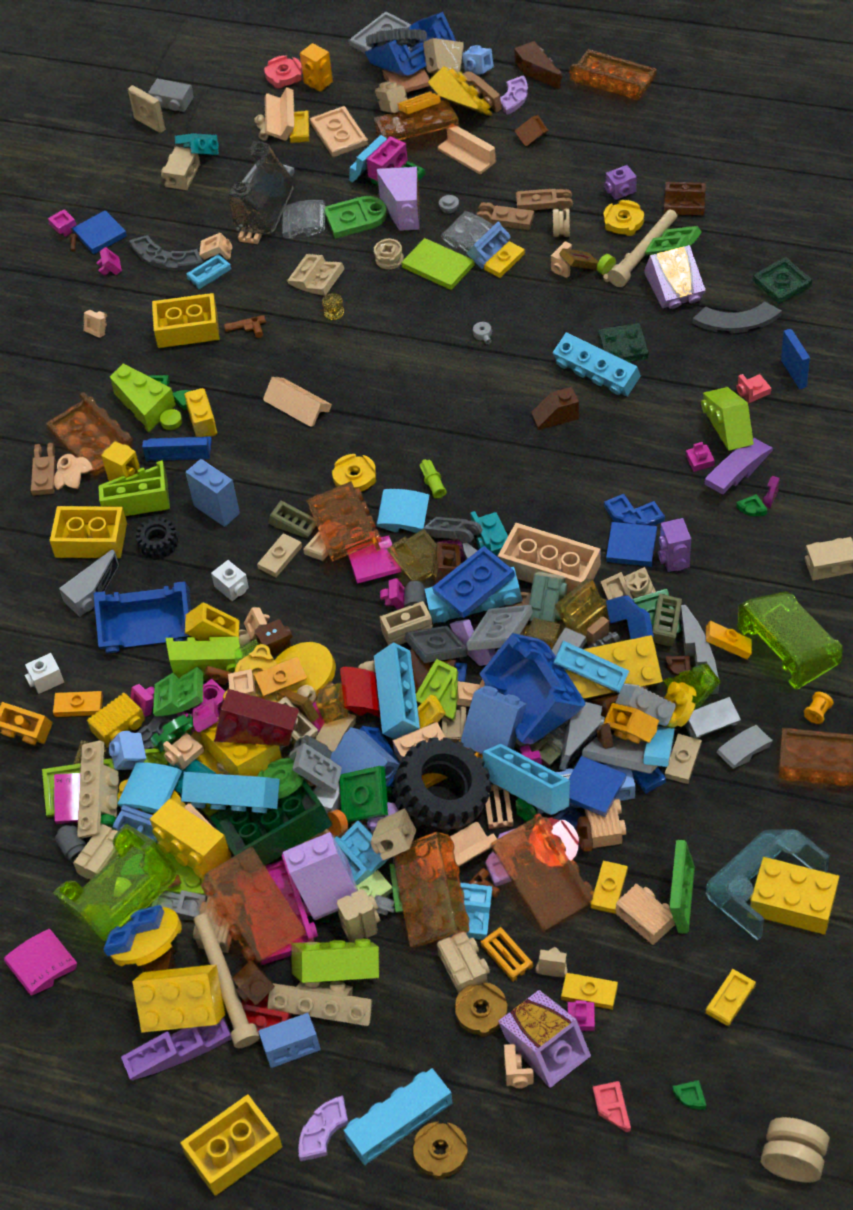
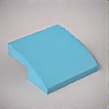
[349,135,387,182]
[376,489,429,534]
[117,763,182,814]
[334,820,389,886]
[436,880,492,940]

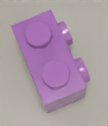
[658,518,691,572]

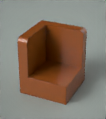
[515,115,549,146]

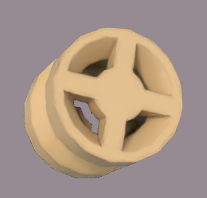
[626,571,653,598]

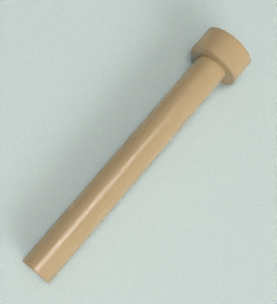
[608,210,677,287]
[194,913,260,1048]

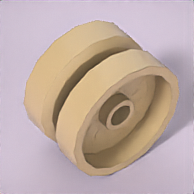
[761,1117,830,1182]

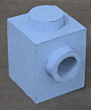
[109,731,146,770]

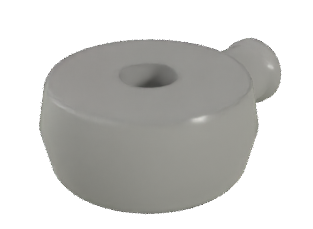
[472,322,492,344]

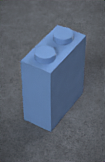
[185,459,240,527]
[460,686,527,754]
[330,727,400,786]

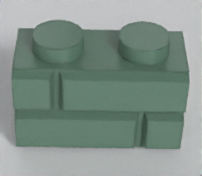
[529,572,568,625]

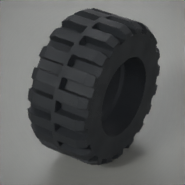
[392,737,491,836]

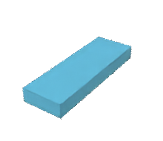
[553,641,629,693]
[643,726,675,767]

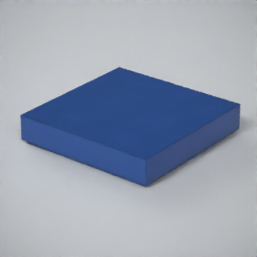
[72,210,127,254]
[781,329,810,389]
[606,522,657,567]
[569,756,626,817]

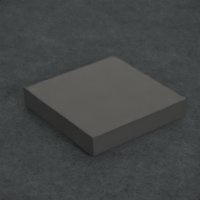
[405,626,468,663]

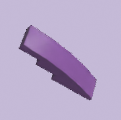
[705,438,773,494]
[121,1017,232,1080]

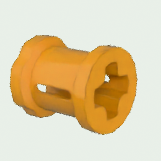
[804,692,834,724]

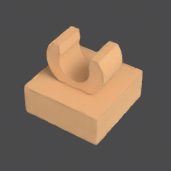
[84,310,107,338]
[244,607,270,640]

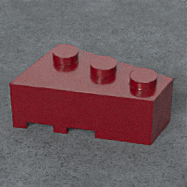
[214,689,299,746]

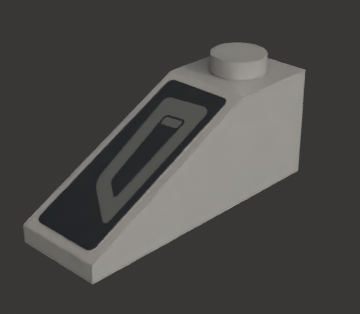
[59,550,119,617]
[559,702,605,770]

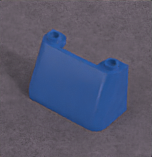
[365,12,456,77]
[93,582,191,653]
[480,633,585,744]

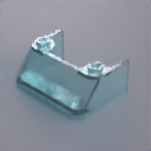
[706,829,830,940]

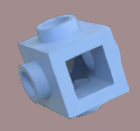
[462,45,494,75]

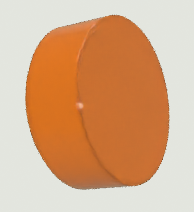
[327,809,348,836]

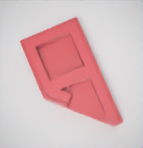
[593,1081,631,1132]

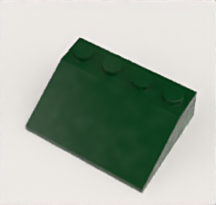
[210,780,332,876]

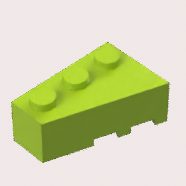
[110,364,176,432]
[701,387,754,451]
[99,460,170,516]
[166,637,243,681]
[291,939,379,983]

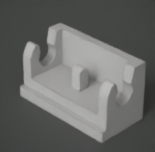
[684,697,741,739]

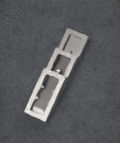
[680,605,719,695]

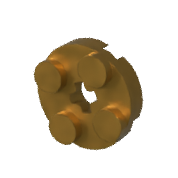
[455,983,508,1037]
[413,1122,468,1180]

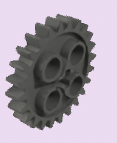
[366,28,427,47]

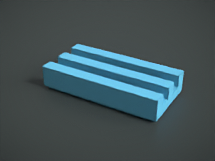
[186,254,231,289]

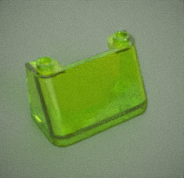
[737,591,843,690]
[53,824,176,941]

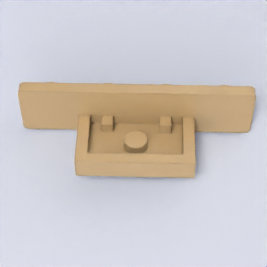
[77,740,119,838]
[268,981,372,1026]

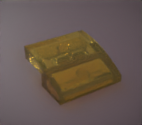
[387,529,436,581]
[555,578,610,644]

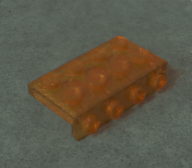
[570,49,657,100]
[374,100,459,140]
[46,392,133,476]
[307,481,382,562]
[778,728,853,786]
[490,813,594,932]
[393,832,469,948]
[201,847,306,965]

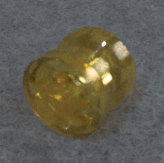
[322,293,344,320]

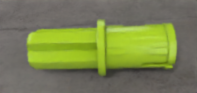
[420,459,447,499]

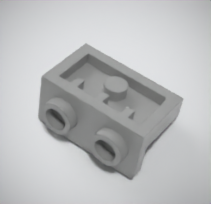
[289,743,342,794]

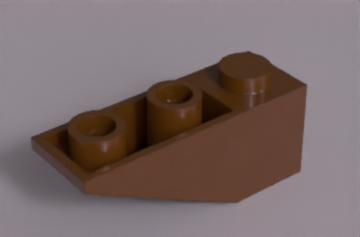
[514,41,562,89]

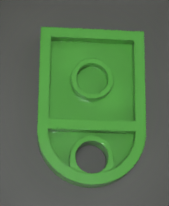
[323,196,387,239]

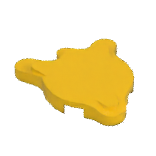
[223,644,281,703]

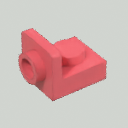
[736,374,771,403]

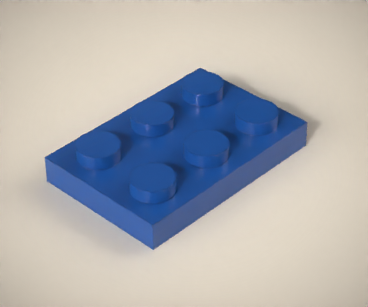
[432,546,515,618]

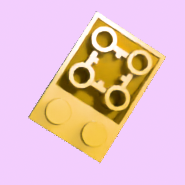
[428,66,493,116]

